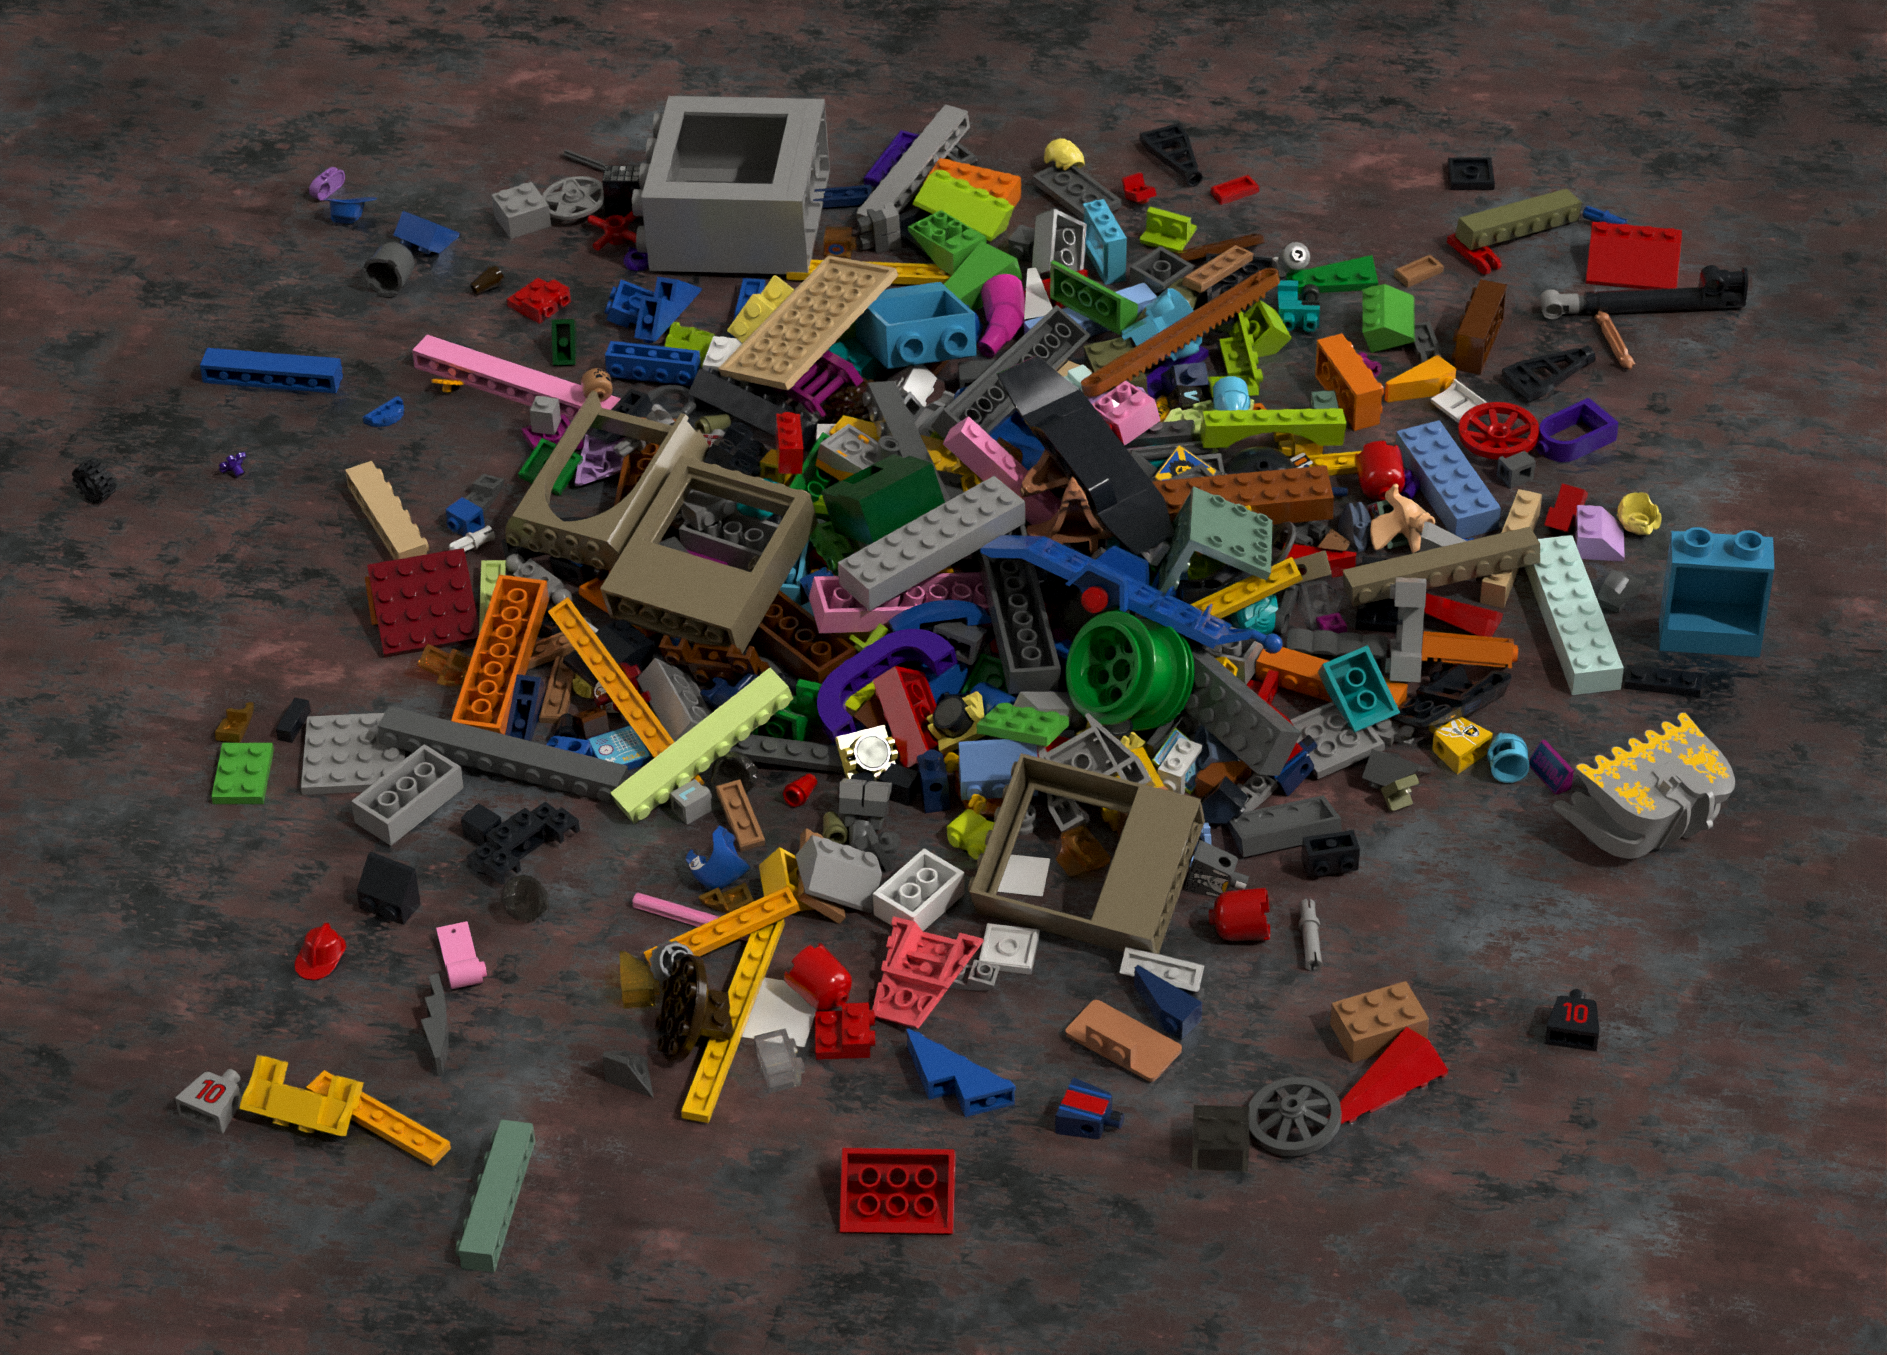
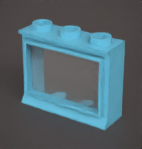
[1083,199,1126,285]

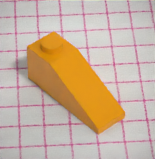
[1384,355,1456,403]

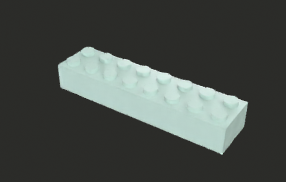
[1524,535,1624,695]

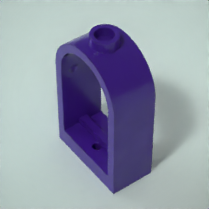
[1536,397,1619,462]

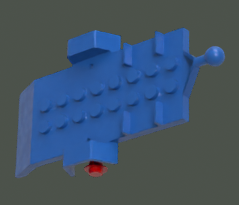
[981,535,1283,654]

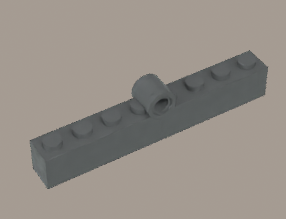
[862,381,951,503]

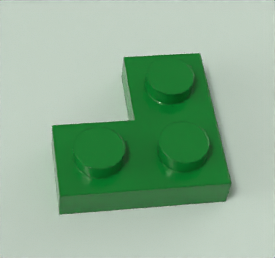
[784,679,822,727]

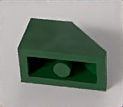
[551,319,577,366]

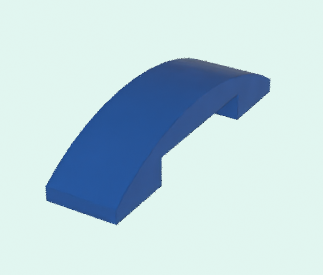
[889,600,991,632]

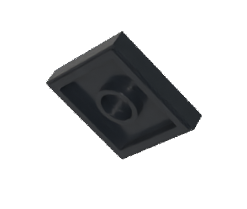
[1447,157,1495,190]

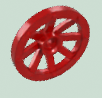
[1458,402,1539,460]

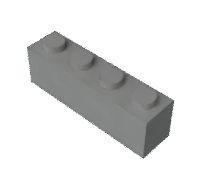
[1013,692,1088,730]

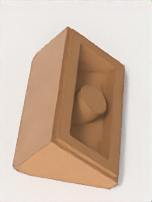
[1318,529,1350,551]

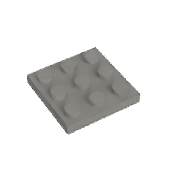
[1290,701,1385,779]

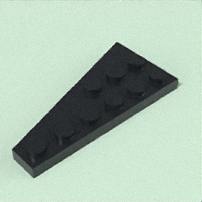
[1205,253,1273,333]

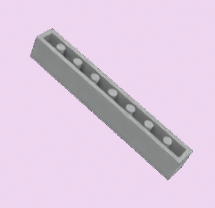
[856,104,970,232]

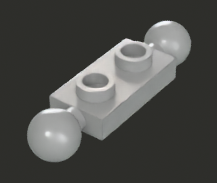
[506,554,572,605]

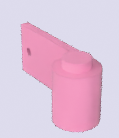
[436,921,487,990]

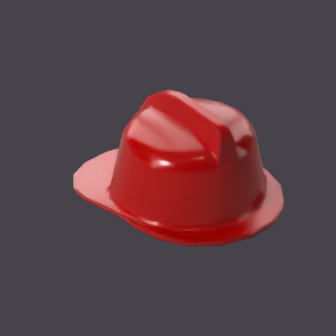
[294,922,346,980]

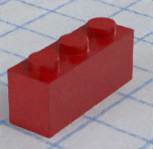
[775,412,803,474]

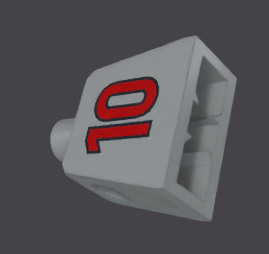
[175,1069,241,1134]

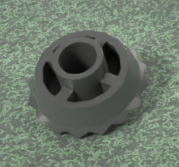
[649,940,694,986]

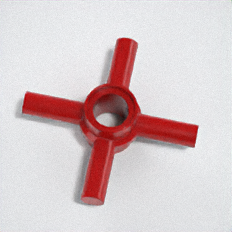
[587,211,639,251]

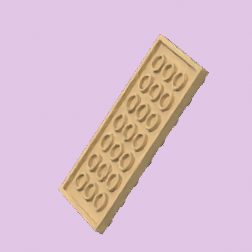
[718,255,898,390]

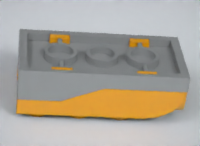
[816,424,878,481]

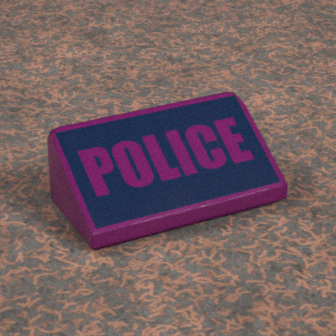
[1529,739,1574,795]

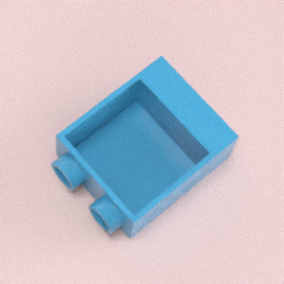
[855,282,976,369]
[1659,527,1774,657]

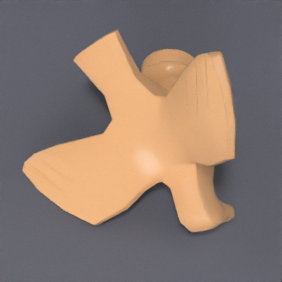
[1370,484,1435,553]

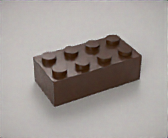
[1451,279,1507,375]

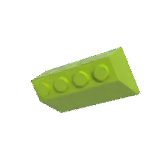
[913,170,1015,242]

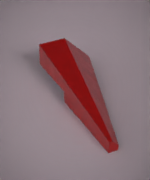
[1424,593,1503,637]
[1322,1026,1448,1129]

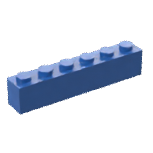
[200,348,343,394]

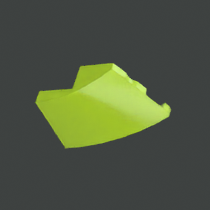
[664,321,715,368]

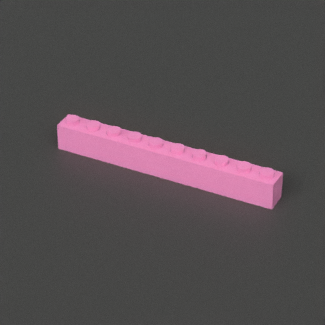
[412,335,621,420]

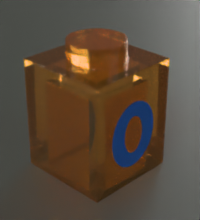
[824,227,857,259]

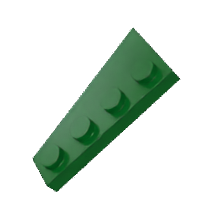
[1286,255,1378,294]

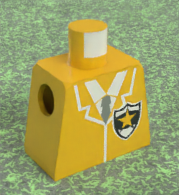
[1429,717,1493,775]

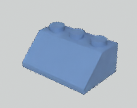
[959,739,1038,800]

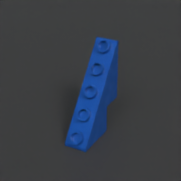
[634,277,702,343]
[906,1029,1016,1117]

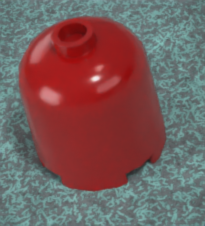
[1354,441,1405,502]
[1209,888,1271,941]
[784,943,852,1011]

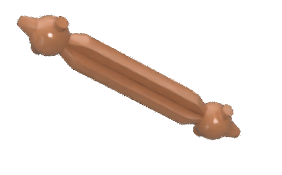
[1595,311,1635,370]

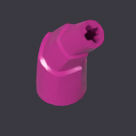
[977,274,1026,358]

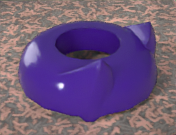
[623,247,649,271]

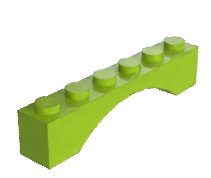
[1200,408,1346,448]

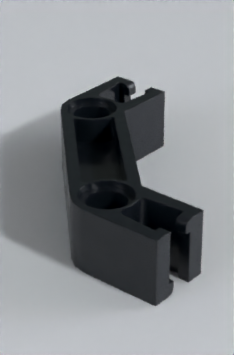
[1178,564,1252,604]

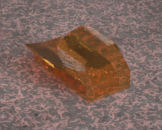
[1056,824,1110,877]

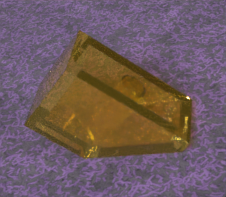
[619,951,660,1009]

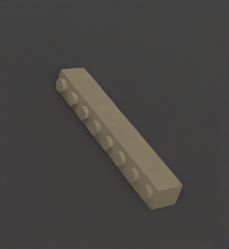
[1343,527,1540,606]

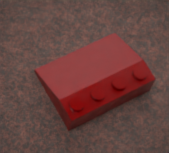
[1586,222,1682,289]
[840,1148,956,1234]

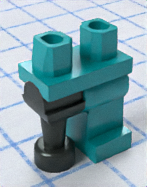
[1277,280,1320,332]

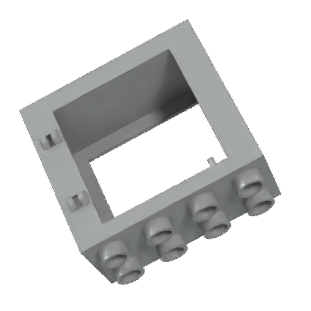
[632,96,830,274]

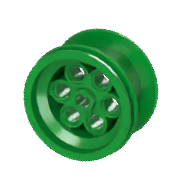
[1065,611,1195,731]

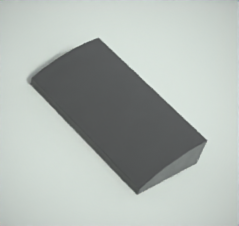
[1227,795,1342,857]

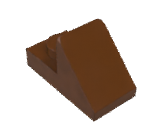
[573,707,610,740]

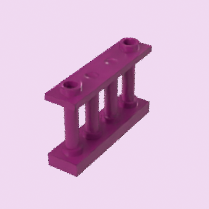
[772,350,864,417]

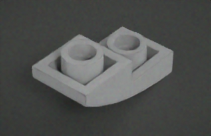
[1236,772,1278,812]
[949,959,1000,991]

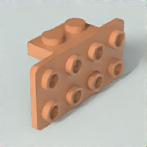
[1066,1000,1182,1082]

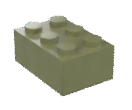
[1083,337,1148,394]

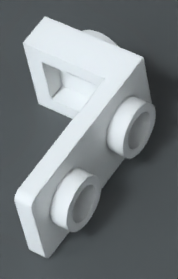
[1158,738,1202,794]

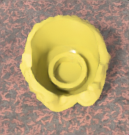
[1044,138,1085,171]
[1617,492,1662,535]

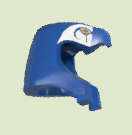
[686,825,751,890]

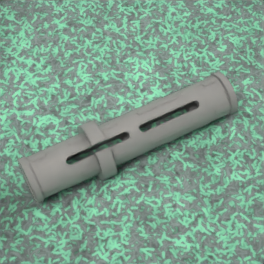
[1298,899,1323,971]

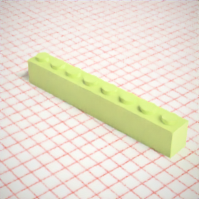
[611,668,793,824]

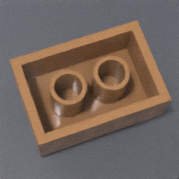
[1330,981,1429,1063]

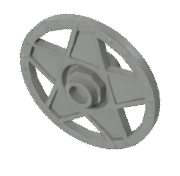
[542,176,604,220]

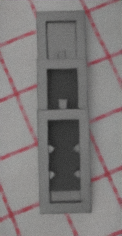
[421,973,449,1076]

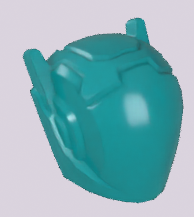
[1230,594,1278,635]

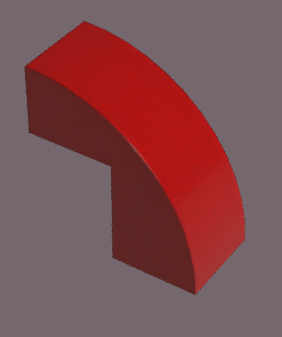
[1544,483,1588,532]

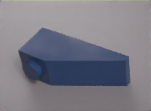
[505,674,546,741]
[1134,965,1202,1039]

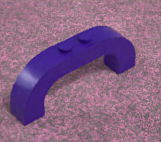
[817,629,958,746]

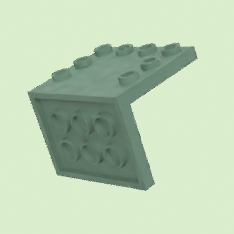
[1158,486,1272,593]

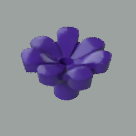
[218,452,246,478]

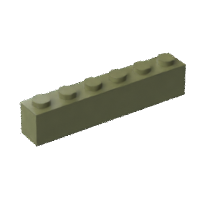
[1455,189,1582,250]

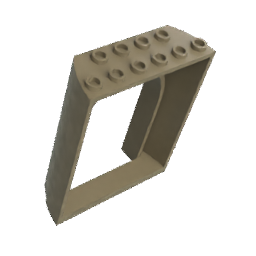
[505,391,710,571]

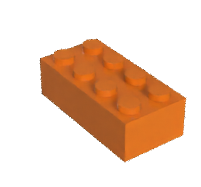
[923,158,1021,208]
[1315,333,1384,431]

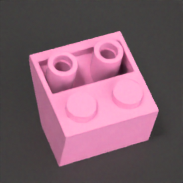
[1092,381,1161,446]

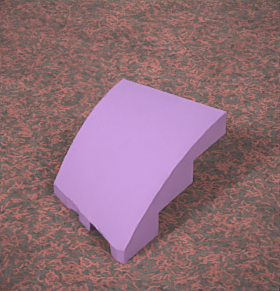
[575,435,626,486]

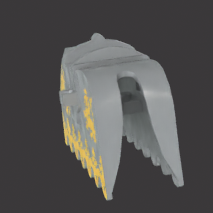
[1552,712,1735,859]

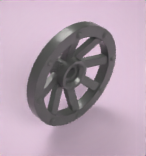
[1247,1077,1342,1156]

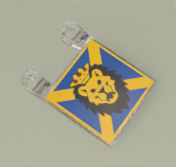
[1153,444,1228,481]

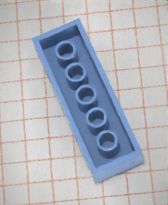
[1396,420,1501,538]

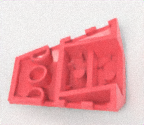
[872,916,984,1029]

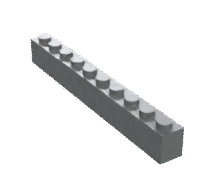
[378,706,628,804]

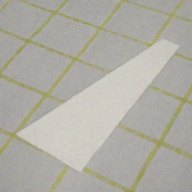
[1024,268,1053,319]

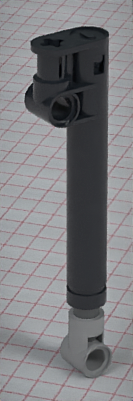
[1540,265,1749,320]

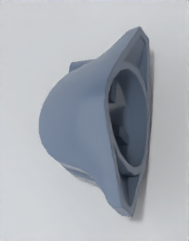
[1337,502,1372,552]

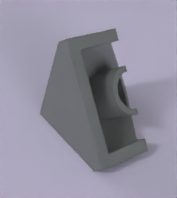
[602,1049,654,1098]

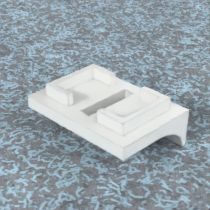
[1430,379,1487,423]

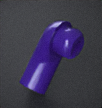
[1401,469,1421,499]

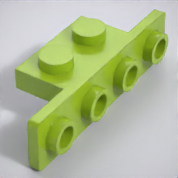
[1219,310,1263,391]

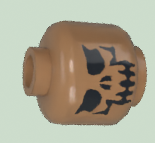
[581,368,613,402]

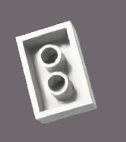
[873,849,965,931]

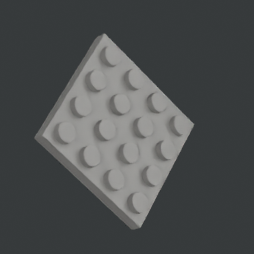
[301,713,407,795]

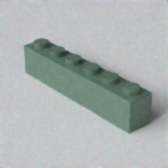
[456,1120,535,1272]

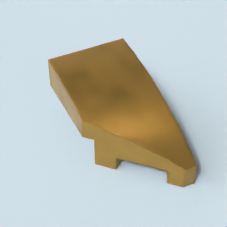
[215,702,254,743]
[698,882,754,914]

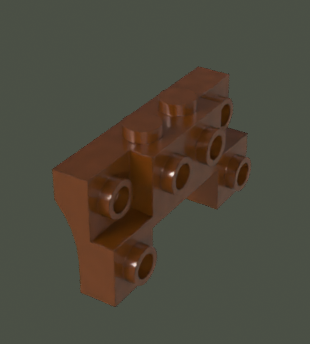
[659,635,770,685]

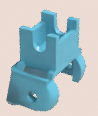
[1122,288,1202,361]

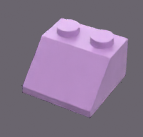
[1575,505,1624,561]

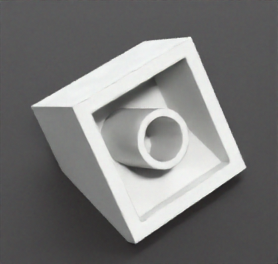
[703,336,748,388]
[887,364,937,406]

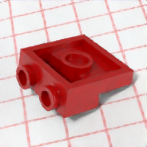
[507,278,571,324]
[815,1003,875,1060]

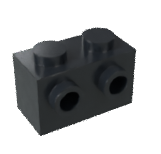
[1301,830,1360,878]

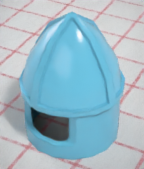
[1213,376,1251,411]
[1487,733,1529,783]

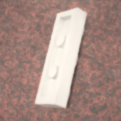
[1120,947,1204,992]

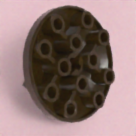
[655,954,733,1063]

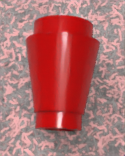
[783,774,817,807]

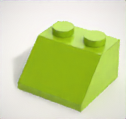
[1229,299,1292,357]

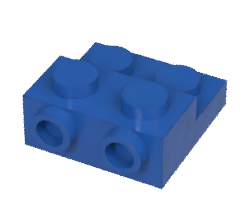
[604,280,654,328]

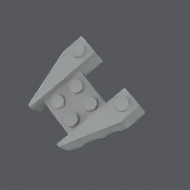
[1385,577,1427,682]
[1037,713,1156,837]

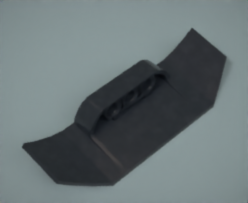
[997,356,1175,555]

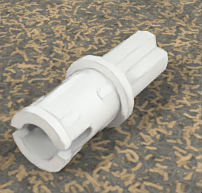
[449,526,495,552]

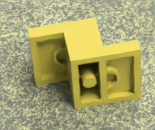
[727,275,794,343]

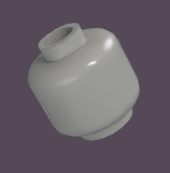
[1278,242,1310,274]

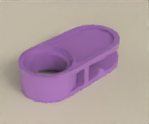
[309,167,345,201]

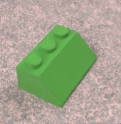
[1363,284,1415,353]

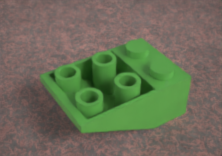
[908,210,986,275]

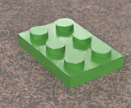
[977,703,1069,747]
[212,743,274,804]

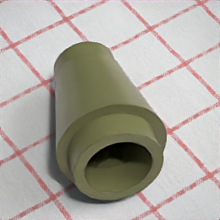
[695,414,731,434]
[823,811,848,845]

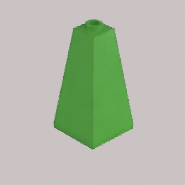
[944,241,1025,311]

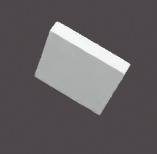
[979,923,1040,975]

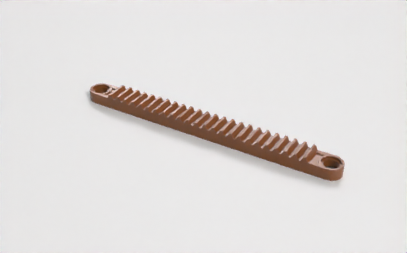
[1081,268,1280,397]

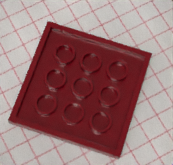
[367,548,479,658]

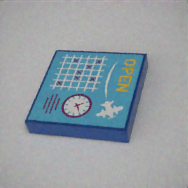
[587,725,652,770]

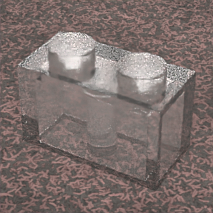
[754,1028,805,1093]

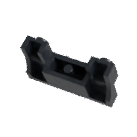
[706,422,769,477]
[467,801,580,885]

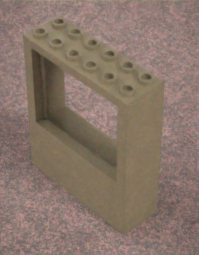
[600,456,818,654]
[968,753,1205,954]

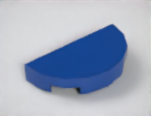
[363,396,404,427]

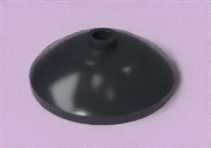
[1226,446,1295,475]

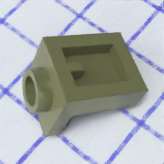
[1381,774,1419,812]

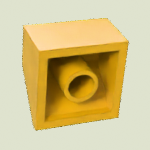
[759,847,813,911]

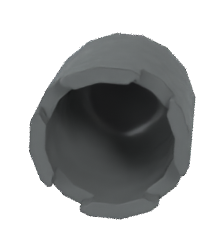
[361,242,415,297]

